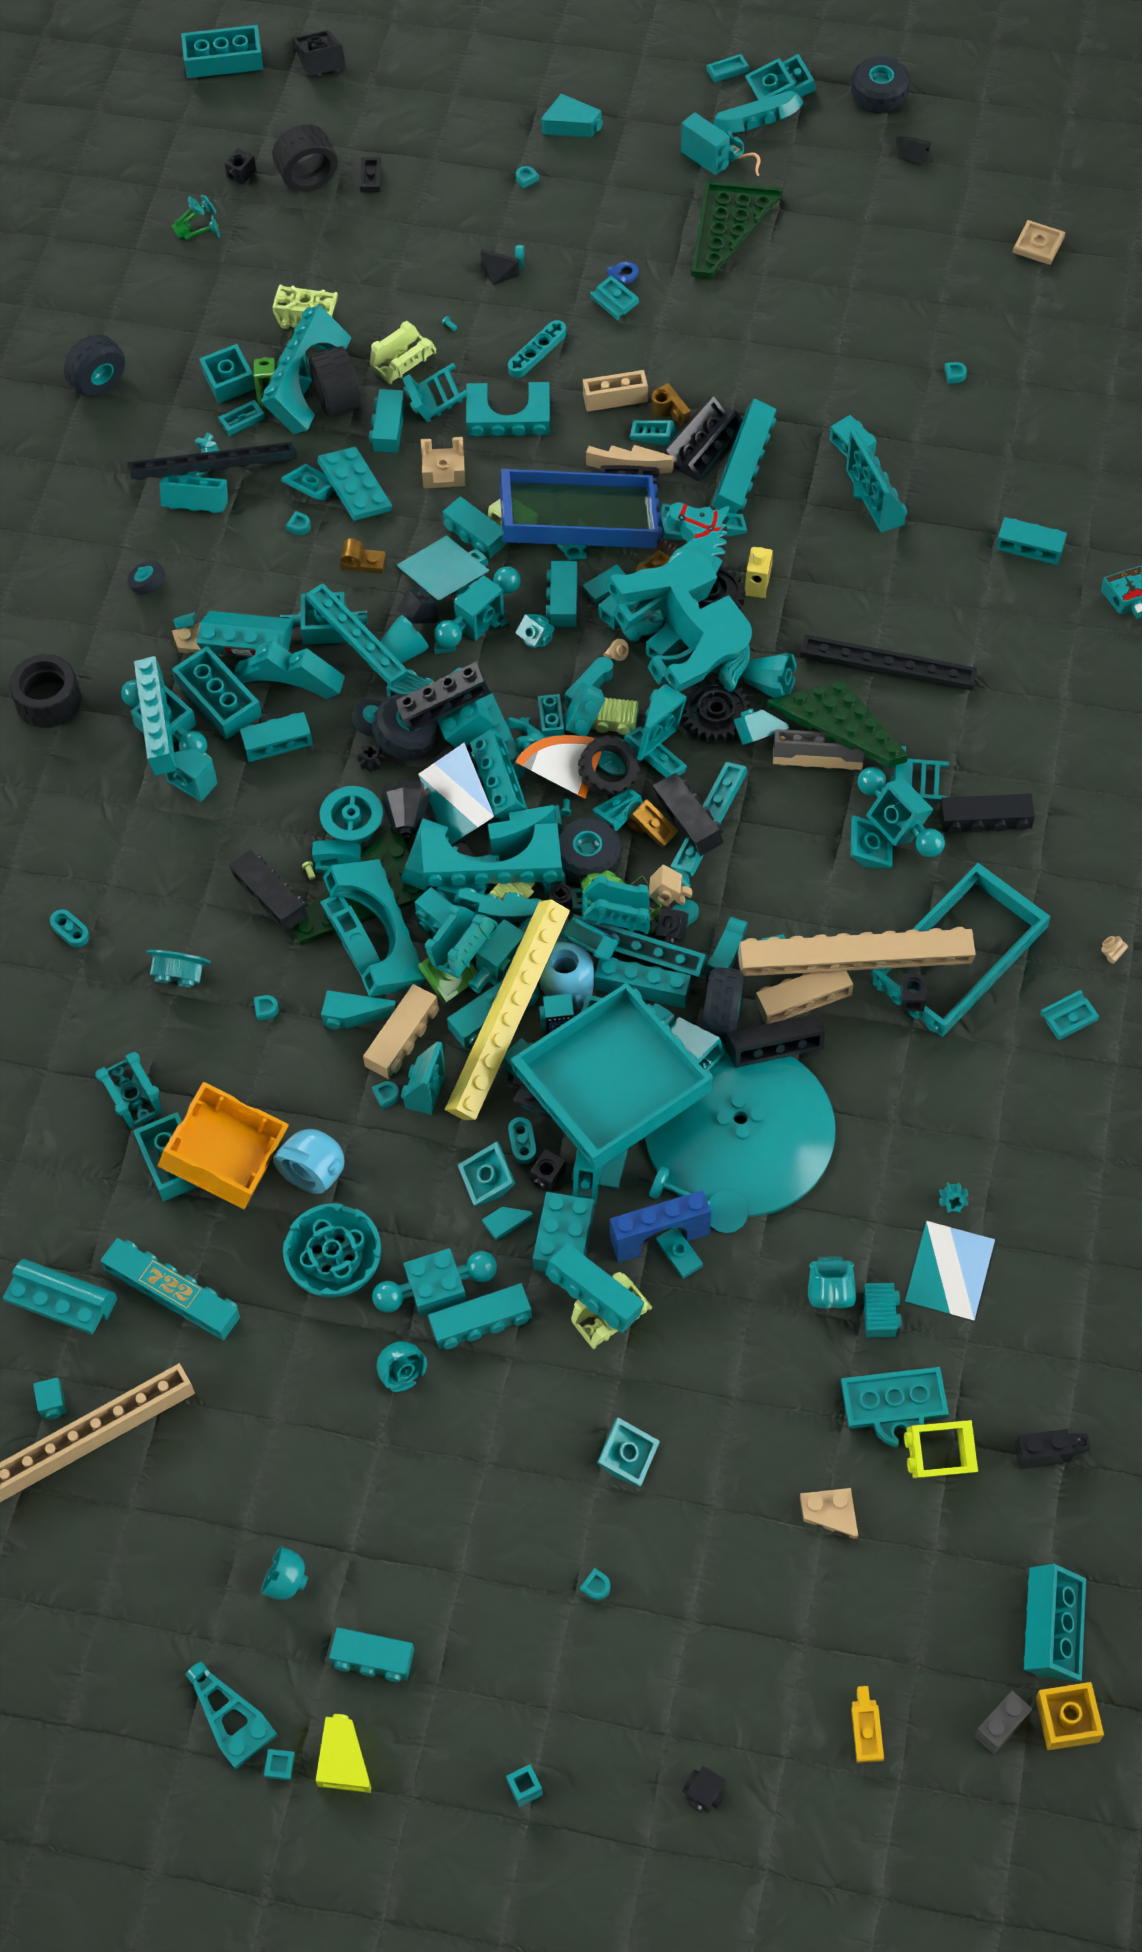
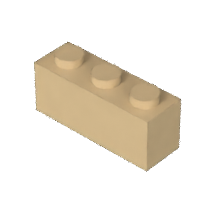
[583,370,648,412]

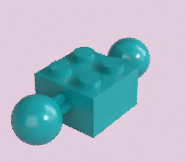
[434,566,521,648]
[121,679,207,753]
[857,767,945,858]
[372,1248,497,1317]

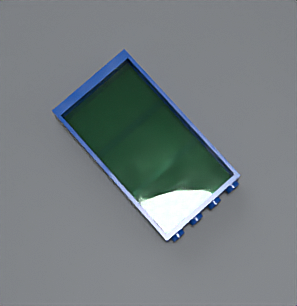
[499,469,662,548]

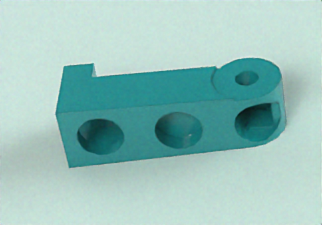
[564,657,613,707]
[706,917,748,976]

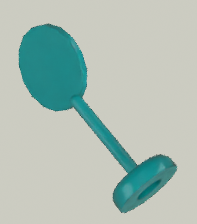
[649,1166,749,1233]

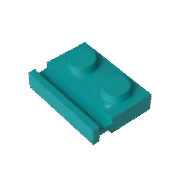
[590,275,639,320]
[1040,990,1099,1041]

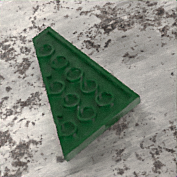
[691,181,783,278]
[767,680,908,768]
[293,826,426,945]

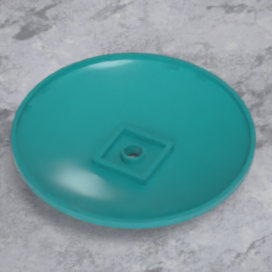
[645,1043,835,1217]

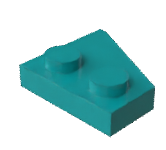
[593,788,643,831]

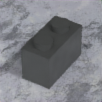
[974,1691,1032,1755]

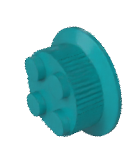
[320,786,383,844]
[146,950,211,988]

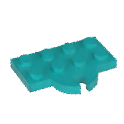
[841,1367,949,1447]

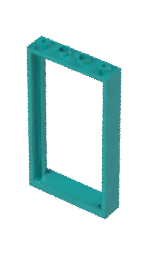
[871,863,1050,1037]

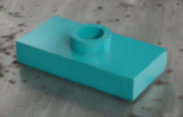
[656,1227,703,1279]

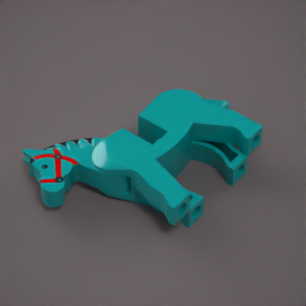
[606,502,752,692]

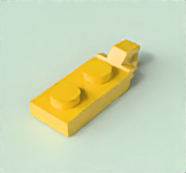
[851,1686,884,1763]

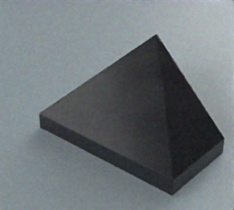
[480,249,520,285]

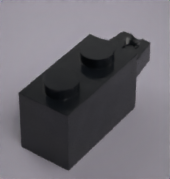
[1015,1429,1090,1469]

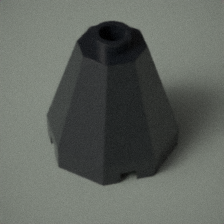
[382,780,430,838]

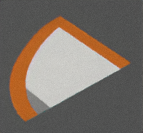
[516,735,602,798]

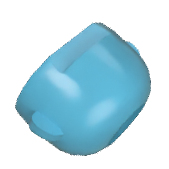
[538,941,594,1010]
[273,1129,345,1194]

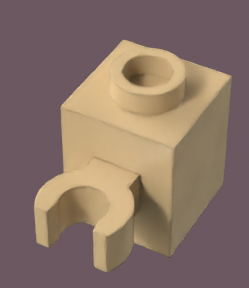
[649,865,692,907]

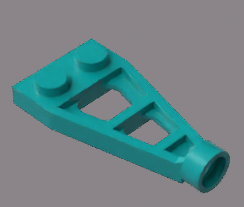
[185,1662,278,1769]

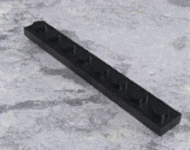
[127,442,297,480]
[800,634,977,690]

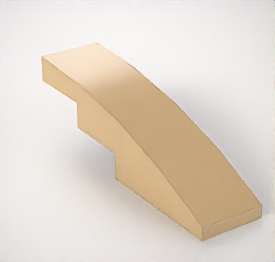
[586,445,674,474]

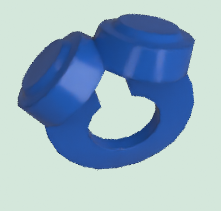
[607,262,639,286]

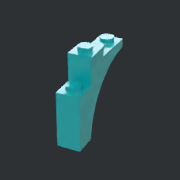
[234,640,345,700]

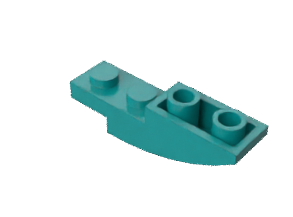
[538,694,564,738]
[453,888,542,923]
[320,896,381,976]

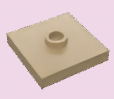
[1013,220,1065,265]

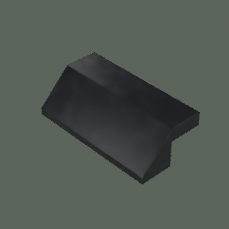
[661,396,743,481]

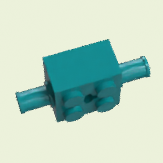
[280,592,368,645]
[469,917,531,993]

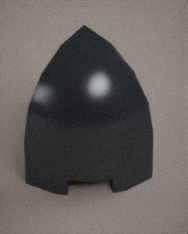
[896,136,932,164]

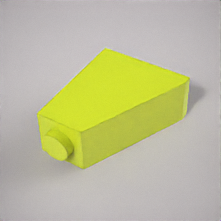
[316,1714,371,1793]

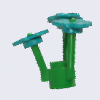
[171,195,221,240]

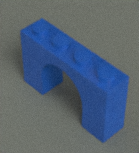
[610,1190,711,1263]

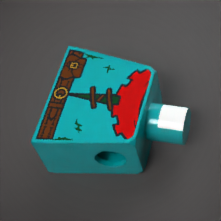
[1101,566,1142,619]

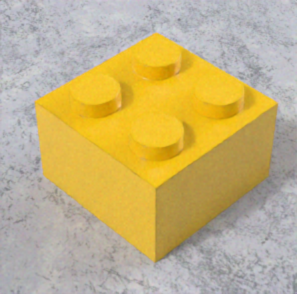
[1035,1682,1104,1751]

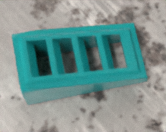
[629,420,676,446]

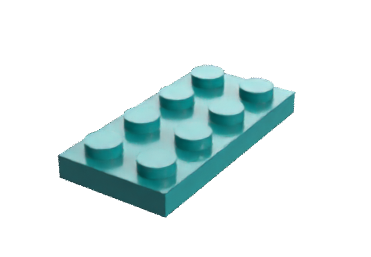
[317,447,392,521]

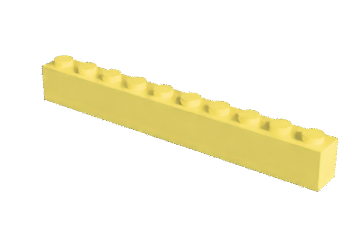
[445,899,570,1120]

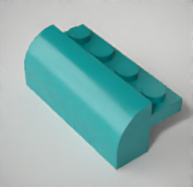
[3,1259,117,1335]

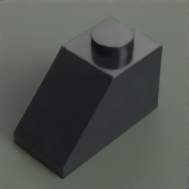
[396,589,439,624]

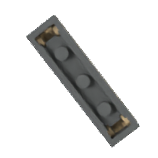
[773,729,864,770]

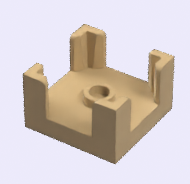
[421,437,466,488]

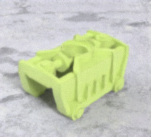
[273,285,338,329]
[370,321,436,384]
[571,1272,652,1349]

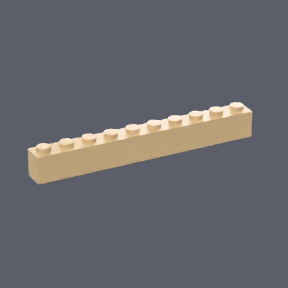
[738,927,976,976]
[0,1363,195,1502]

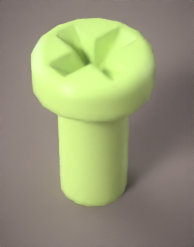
[302,861,316,880]

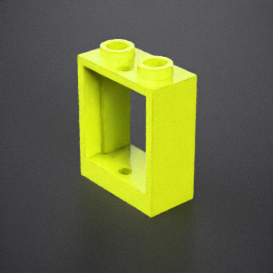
[904,1420,978,1479]

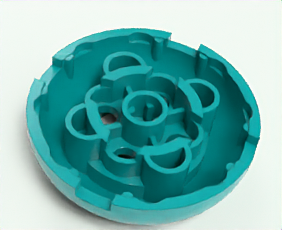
[283,1203,381,1298]

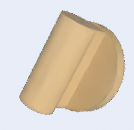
[603,639,629,661]
[1101,936,1128,964]

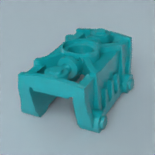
[582,875,650,934]
[425,905,498,978]
[95,1052,162,1129]

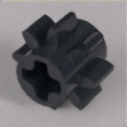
[357,744,385,773]

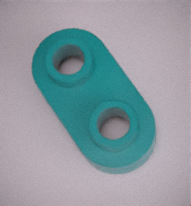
[50,909,89,947]
[508,1117,536,1164]

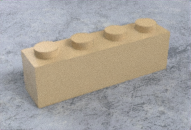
[755,971,853,1024]
[363,984,439,1079]

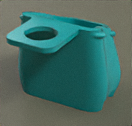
[808,1257,856,1308]

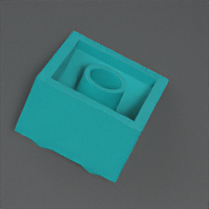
[165,749,217,802]

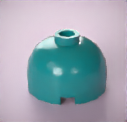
[376,1341,427,1392]
[261,1546,308,1600]

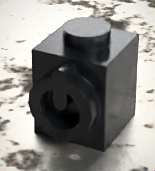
[656,908,689,944]
[682,1766,726,1813]

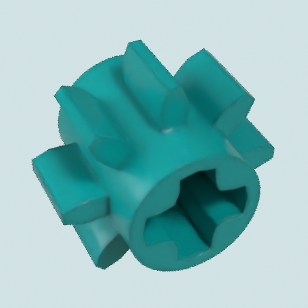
[939,1182,969,1213]

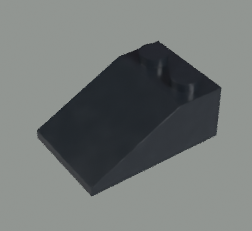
[292,30,346,77]

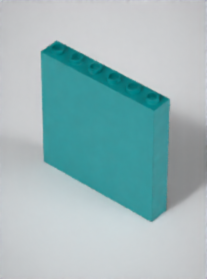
[510,982,713,1170]

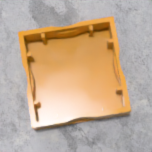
[158,1082,289,1209]

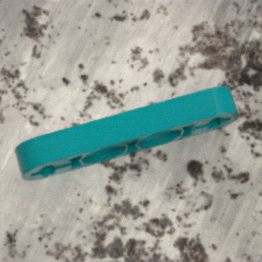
[508,320,566,378]

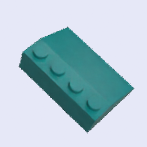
[846,429,907,533]

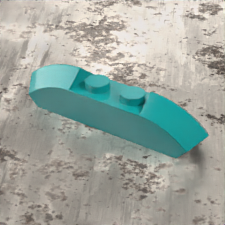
[714,91,803,134]

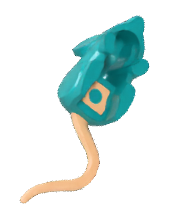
[722,130,761,176]

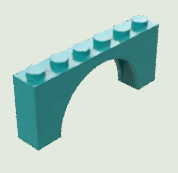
[261,305,352,434]
[420,823,562,887]
[323,859,426,997]

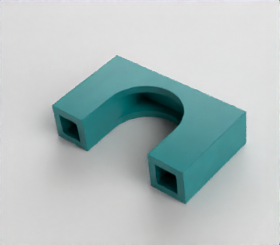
[466,382,550,437]
[598,595,686,659]

